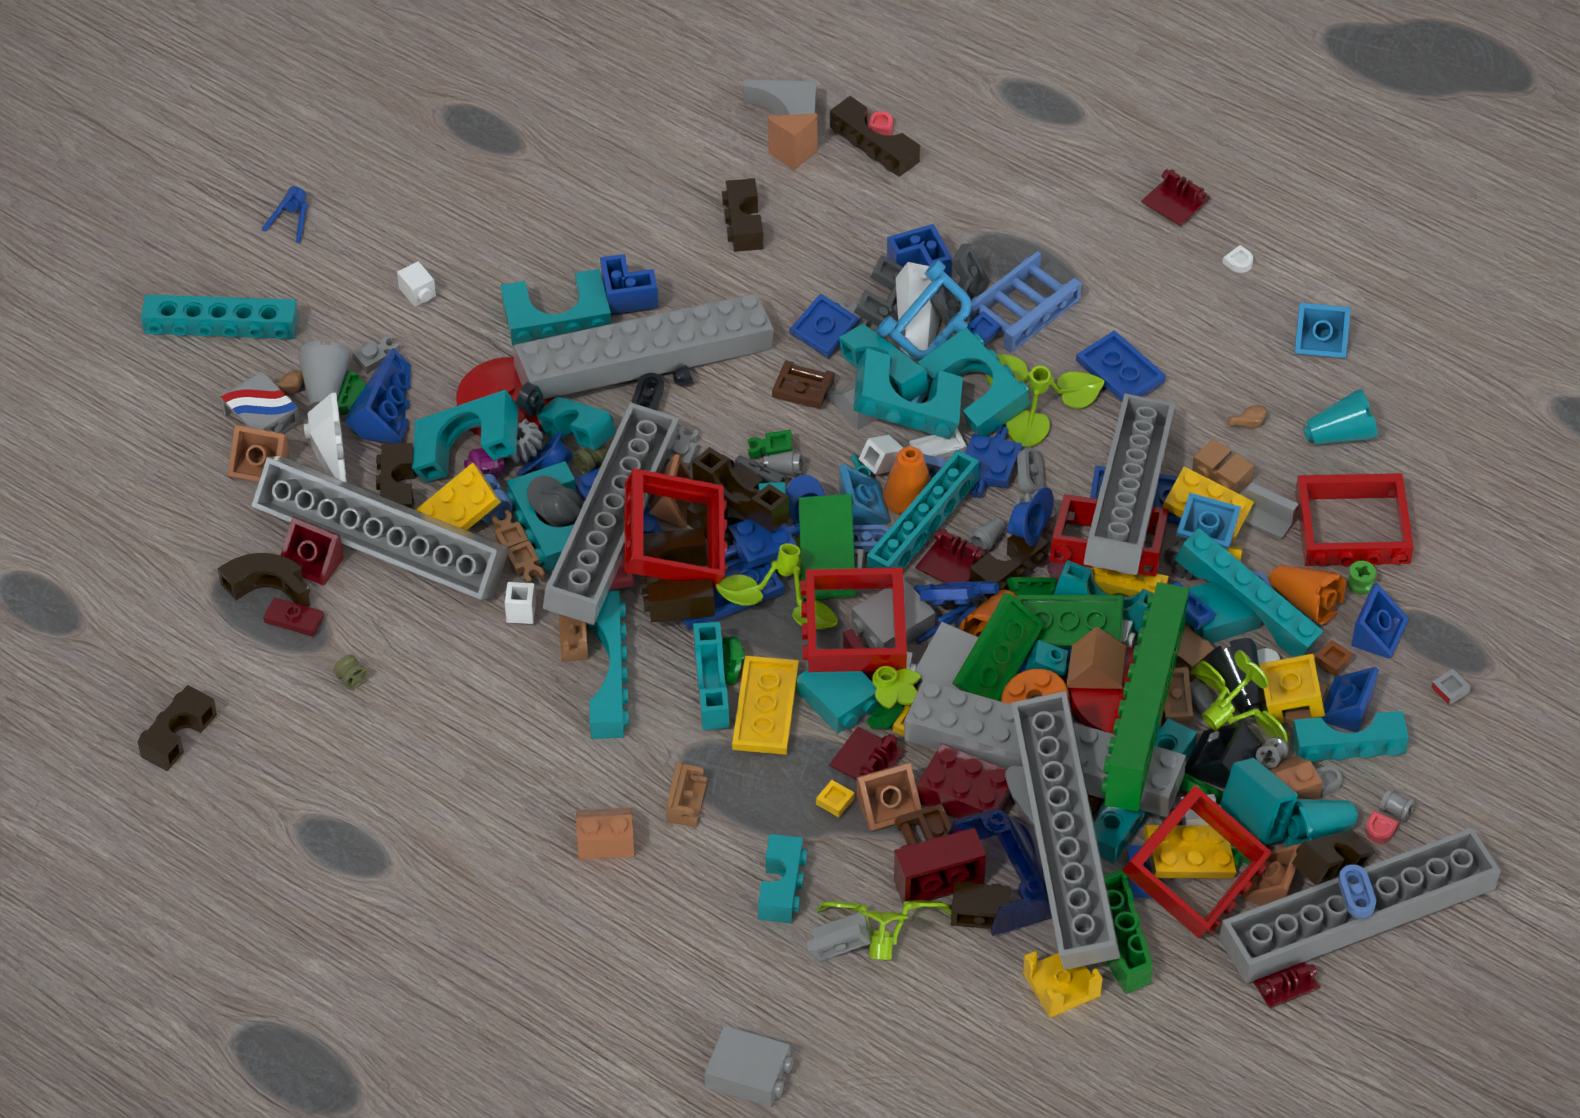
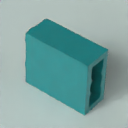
[1189,581,1261,644]
[797,669,880,734]
[1220,758,1298,845]

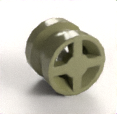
[334,654,368,689]

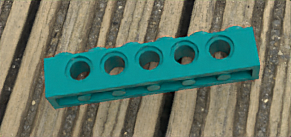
[141,294,299,339]
[867,449,979,570]
[1094,718,1197,864]

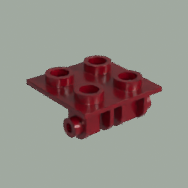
[1141,169,1210,226]
[915,529,987,583]
[829,727,905,780]
[1253,962,1320,1009]

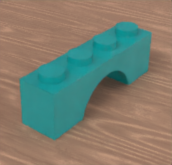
[839,324,928,401]
[1054,560,1153,633]
[693,622,730,730]
[1291,711,1409,763]

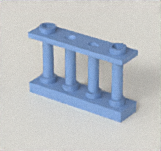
[967,251,1082,353]

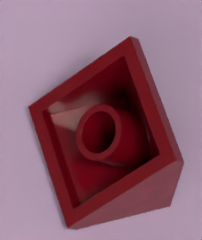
[280,517,344,585]

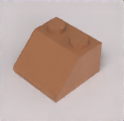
[1268,756,1323,799]
[576,807,634,860]

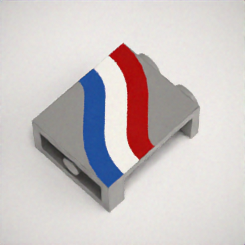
[220,372,301,434]

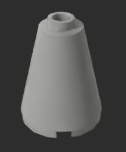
[299,341,350,410]

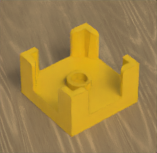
[1259,654,1325,724]
[1023,951,1102,1018]

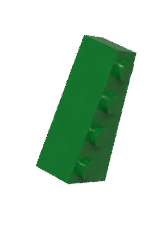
[1104,869,1153,994]

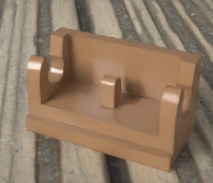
[559,615,588,661]
[666,762,707,827]

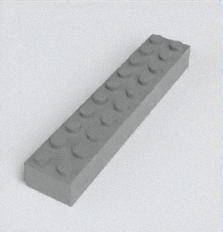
[514,293,774,399]
[1084,393,1175,575]
[543,403,679,625]
[251,456,510,600]
[904,680,1186,817]
[1011,691,1120,970]
[1219,827,1501,984]

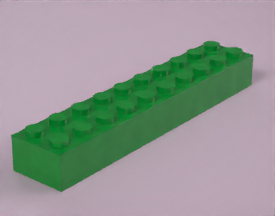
[1101,582,1189,812]

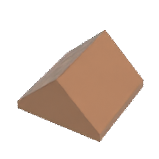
[768,113,817,170]
[227,425,290,482]
[649,454,693,528]
[1067,627,1126,689]
[856,762,922,831]
[1242,844,1300,906]

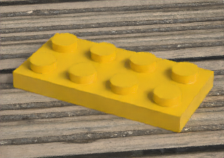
[732,656,799,755]

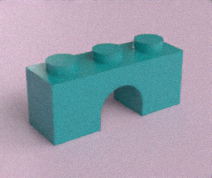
[536,396,616,451]
[758,834,808,923]

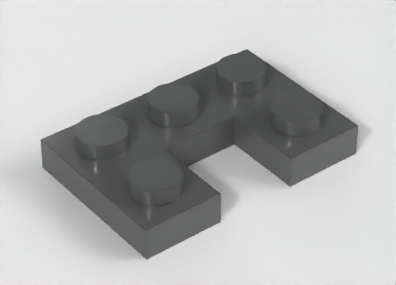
[931,244,990,326]
[854,255,903,326]

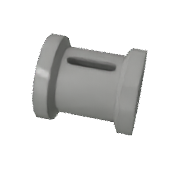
[1256,737,1289,769]
[1379,788,1415,822]

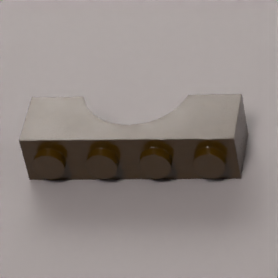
[830,96,920,177]
[692,447,790,533]

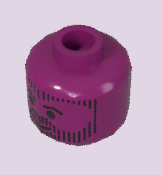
[464,448,504,479]

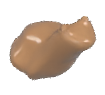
[274,370,304,394]
[1227,405,1267,429]

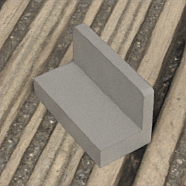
[1243,483,1298,540]
[807,912,872,961]

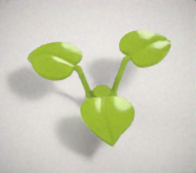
[985,354,1104,448]
[716,538,838,629]
[1190,650,1288,746]
[817,900,952,960]

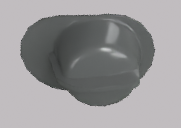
[527,475,582,527]

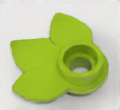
[872,666,921,708]

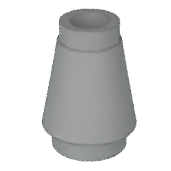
[764,450,803,476]
[969,518,1006,551]

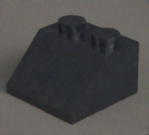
[1185,722,1263,789]

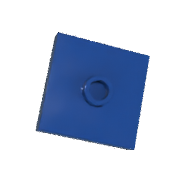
[789,293,861,359]

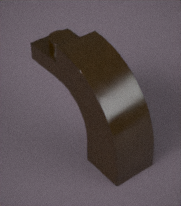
[218,553,311,607]

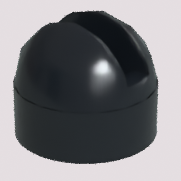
[673,365,694,387]

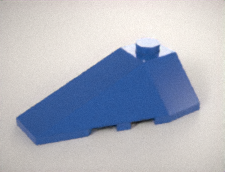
[344,348,411,444]

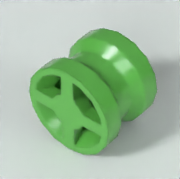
[1347,561,1376,595]

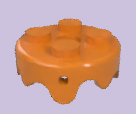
[1001,669,1070,705]

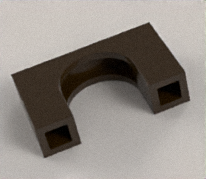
[639,528,715,623]

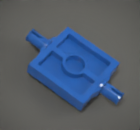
[965,426,1023,498]
[725,519,800,569]
[914,581,999,605]

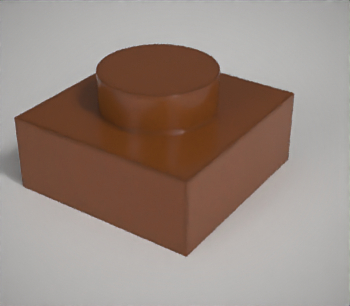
[1315,640,1353,676]

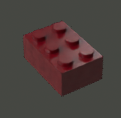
[917,743,1012,833]
[894,828,986,906]

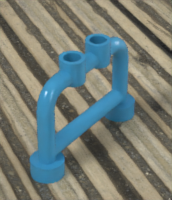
[876,259,972,360]

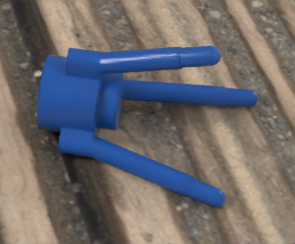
[262,186,309,243]
[916,602,978,643]

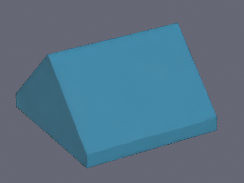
[1295,303,1351,358]
[839,464,890,525]
[1176,493,1241,550]

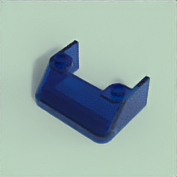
[948,809,1052,936]

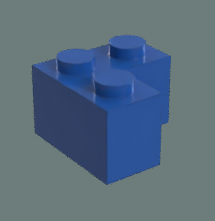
[887,224,952,279]
[600,254,658,314]

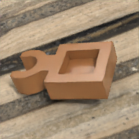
[492,510,528,548]
[507,540,545,583]

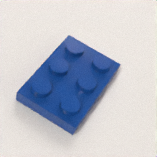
[1076,330,1166,402]

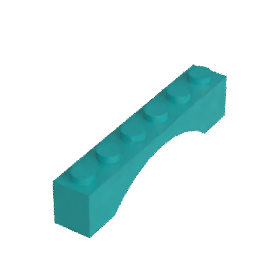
[1175,528,1323,657]
[588,591,629,739]

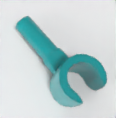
[851,454,871,477]

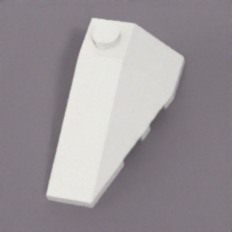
[895,262,941,364]
[304,393,347,482]

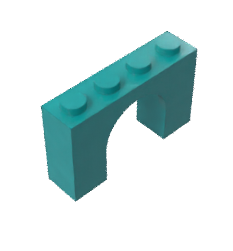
[500,269,611,346]
[917,327,1031,436]
[853,348,963,439]
[412,390,518,483]
[505,461,576,573]

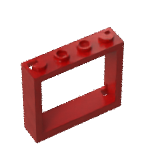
[624,468,728,589]
[1295,473,1414,567]
[1050,494,1169,576]
[801,568,907,672]
[1121,785,1272,938]

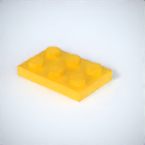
[416,463,501,531]
[1162,467,1254,543]
[1144,825,1237,879]

